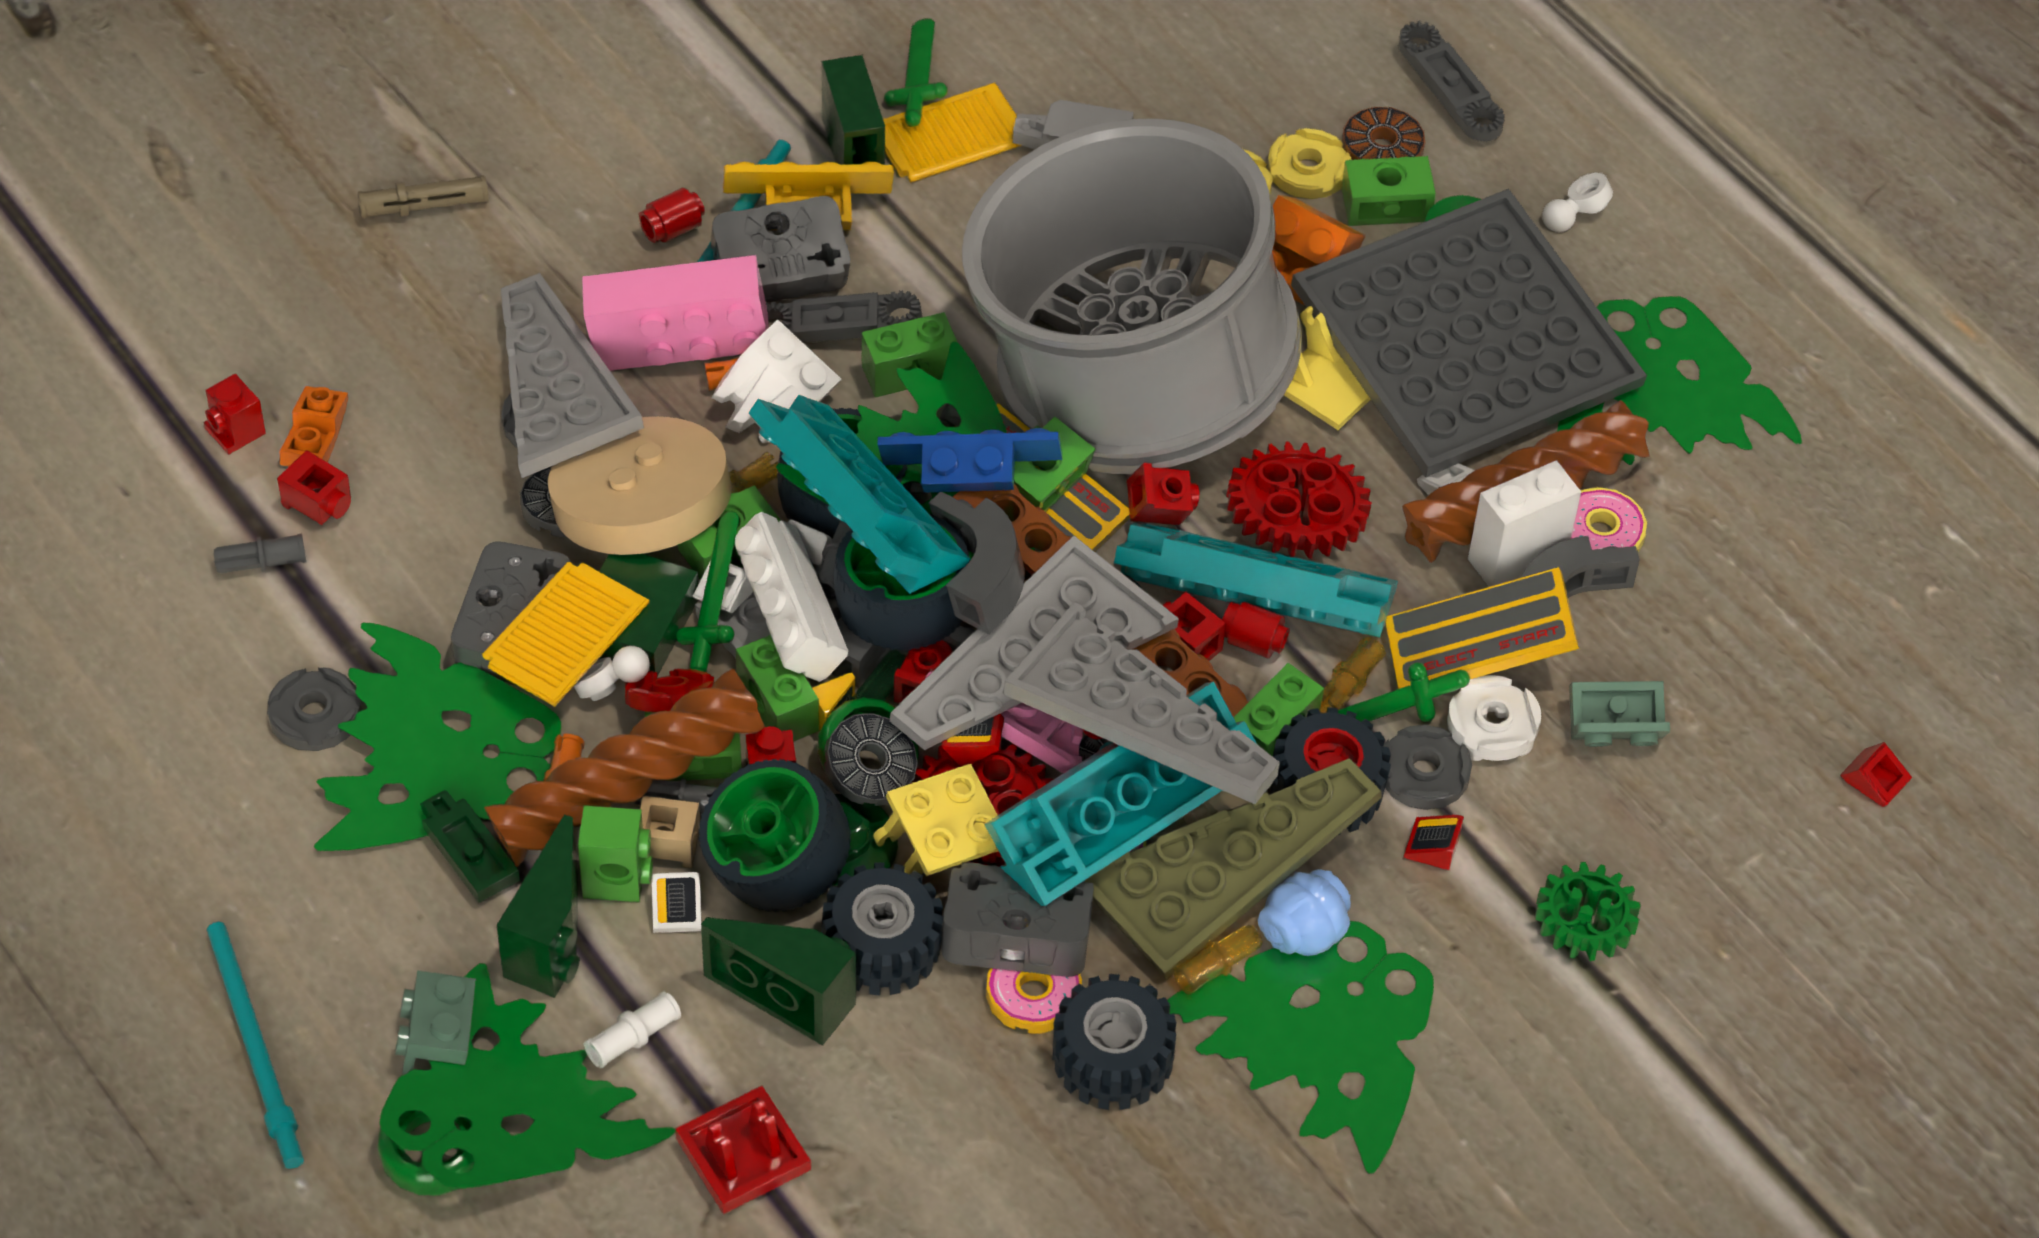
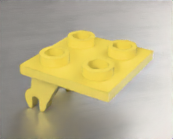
[1284,306,1371,430]
[873,764,999,876]

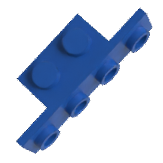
[878,428,1063,492]

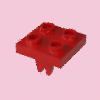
[675,1085,811,1214]

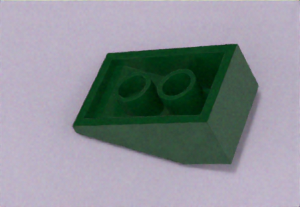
[496,814,580,998]
[701,917,856,1046]

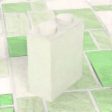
[1468,460,1581,587]

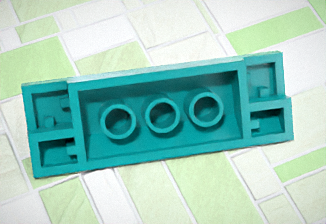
[749,395,970,594]
[1114,522,1398,638]
[984,682,1257,906]

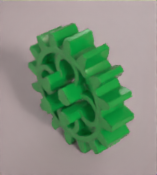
[1535,862,1641,961]

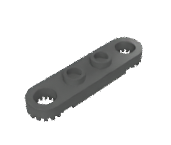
[1398,21,1505,142]
[766,290,923,343]

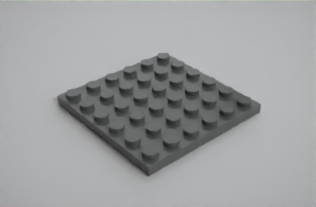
[1291,189,1647,478]

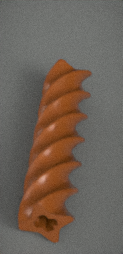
[1402,400,1650,563]
[484,668,765,867]

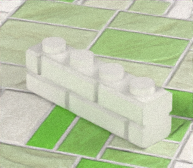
[734,512,849,682]

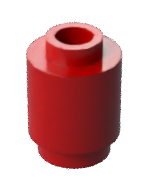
[639,188,705,243]
[1222,601,1290,659]

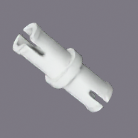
[584,991,681,1068]

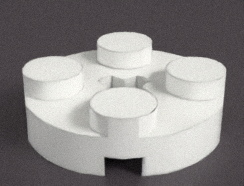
[1447,675,1541,761]

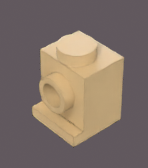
[640,796,700,868]

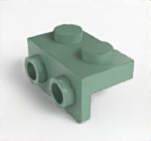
[1569,681,1670,747]
[395,970,476,1074]

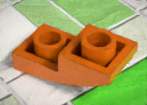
[279,386,348,467]

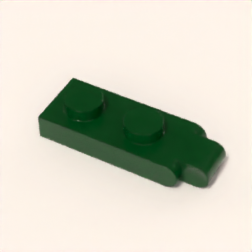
[420,790,520,903]

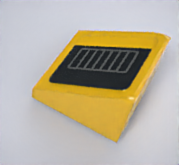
[812,673,855,730]

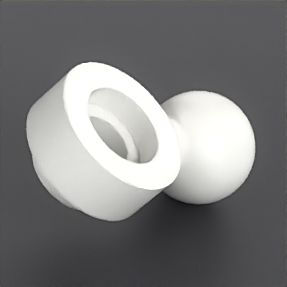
[1542,173,1613,232]
[573,646,650,701]

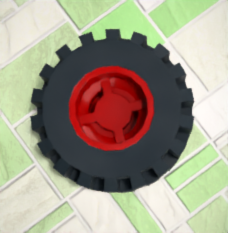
[1269,707,1391,835]

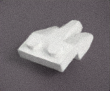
[711,319,841,443]

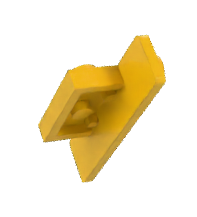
[723,162,894,230]

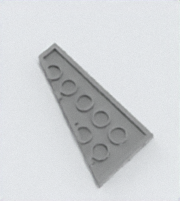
[501,273,644,478]
[890,536,1179,750]
[1004,601,1279,804]

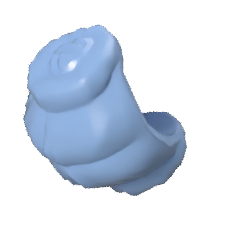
[1257,869,1351,956]

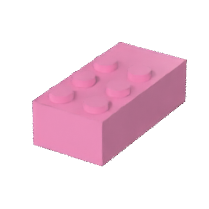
[582,255,769,371]

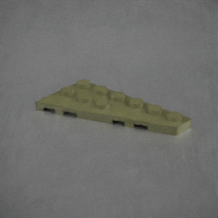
[1085,758,1382,980]

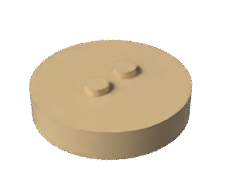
[548,416,732,555]

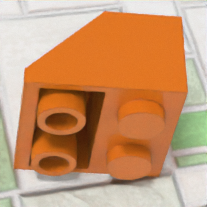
[1272,195,1366,305]

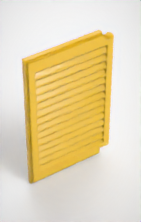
[883,82,1022,182]
[482,562,649,707]

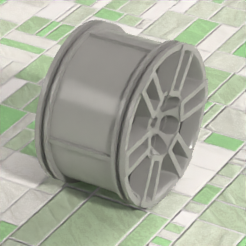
[962,119,1302,474]

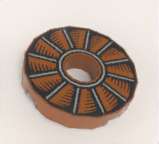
[1342,107,1425,160]

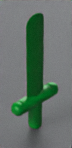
[884,18,948,127]
[676,511,739,672]
[1337,662,1470,722]

